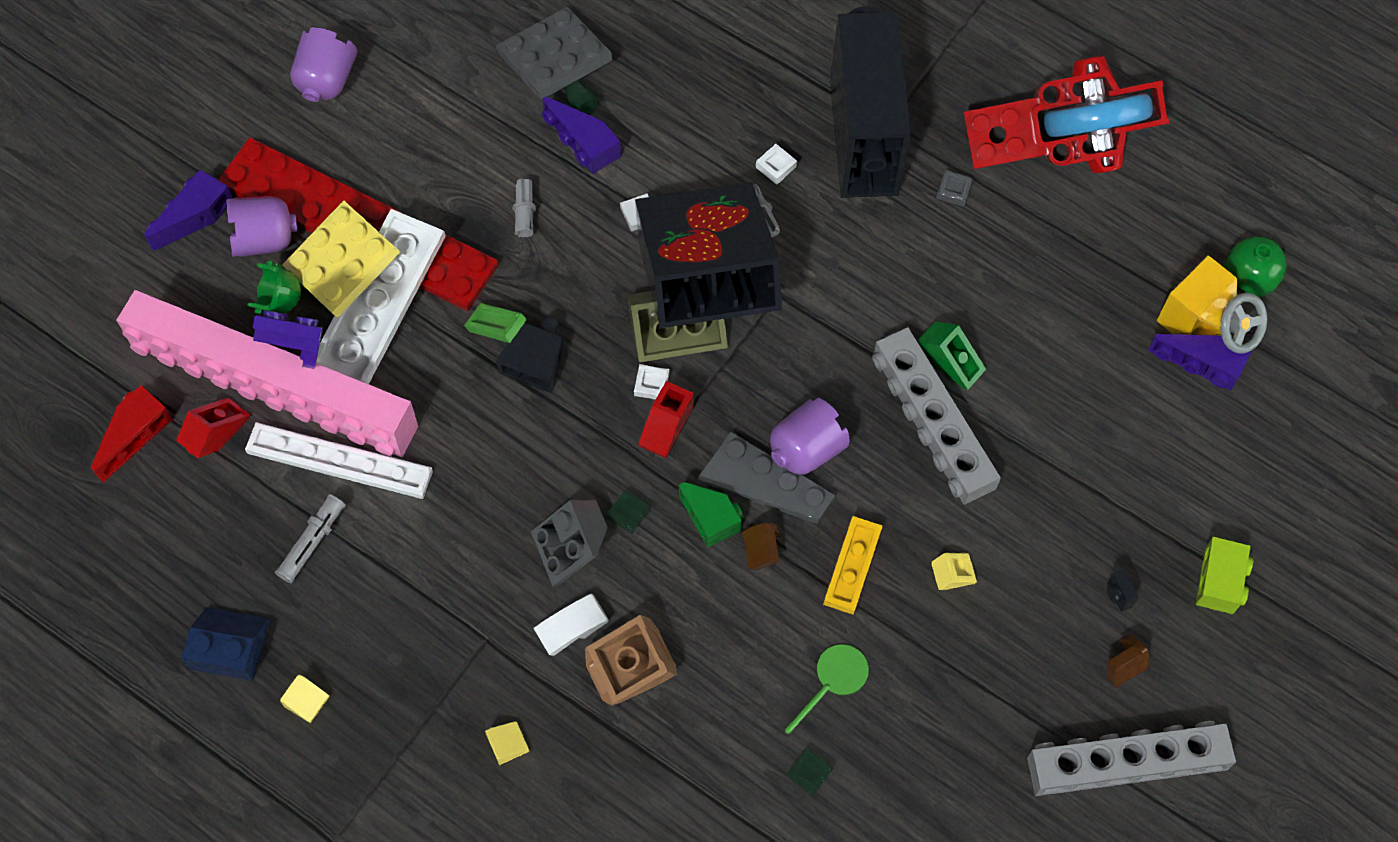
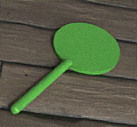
[785,644,869,734]

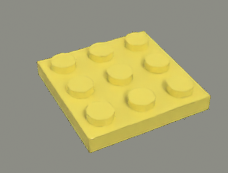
[282,201,400,318]

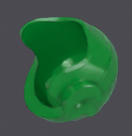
[247,261,301,315]

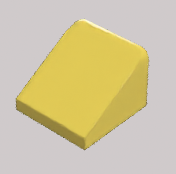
[932,553,977,590]
[280,674,330,723]
[485,722,530,765]

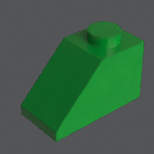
[917,321,986,390]
[678,482,744,548]

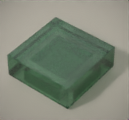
[606,490,650,535]
[787,749,833,796]

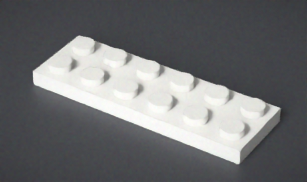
[316,209,446,384]

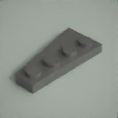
[697,432,835,524]

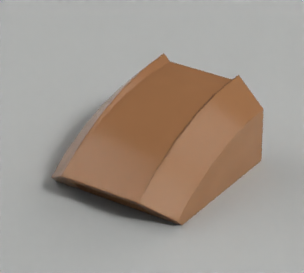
[585,615,677,706]

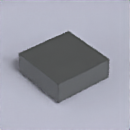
[936,170,973,207]

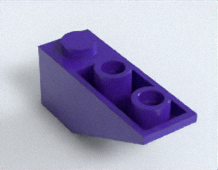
[542,97,621,174]
[144,170,233,251]
[1148,334,1252,391]

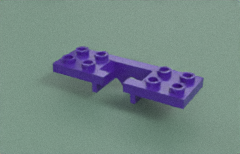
[253,310,323,369]

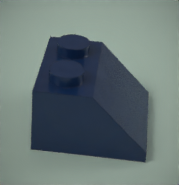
[181,607,269,681]

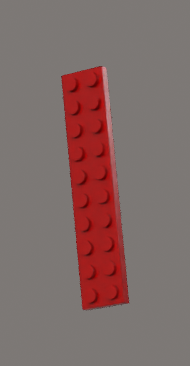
[218,137,499,312]

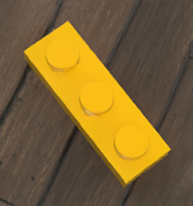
[823,516,882,615]

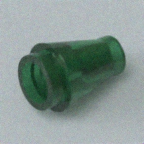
[563,80,597,115]

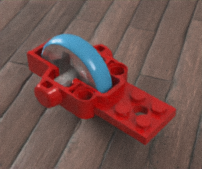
[963,55,1169,174]

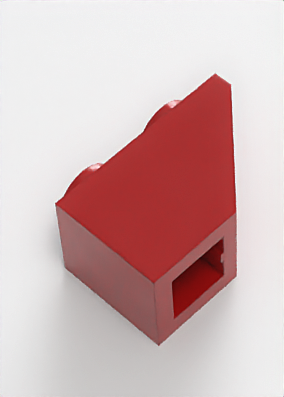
[638,381,694,459]

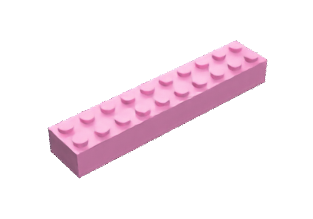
[116,290,418,458]

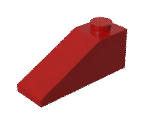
[90,385,173,483]

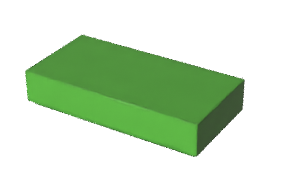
[464,303,527,343]

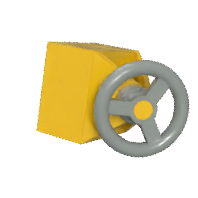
[1157,255,1268,354]

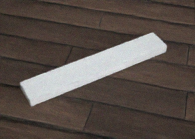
[245,422,433,499]

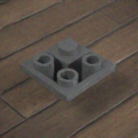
[531,500,608,587]

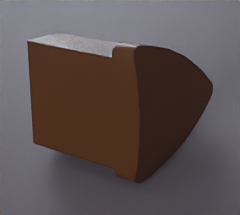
[742,523,780,570]
[1107,634,1150,688]

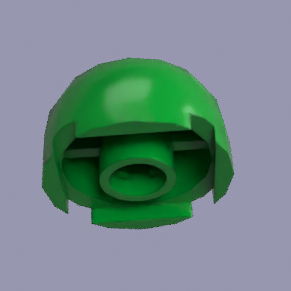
[1224,236,1287,297]

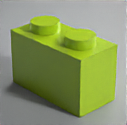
[1195,537,1253,614]

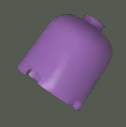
[290,27,357,102]
[226,196,297,257]
[770,398,850,475]

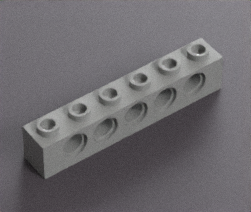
[872,327,1001,505]
[1027,721,1236,796]

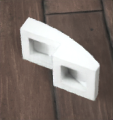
[534,594,609,656]

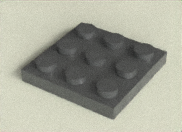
[496,7,613,100]

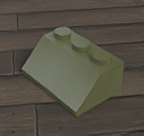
[627,291,728,362]

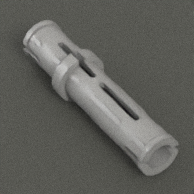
[275,494,346,584]

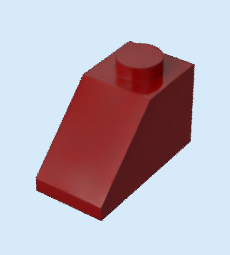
[176,398,250,458]

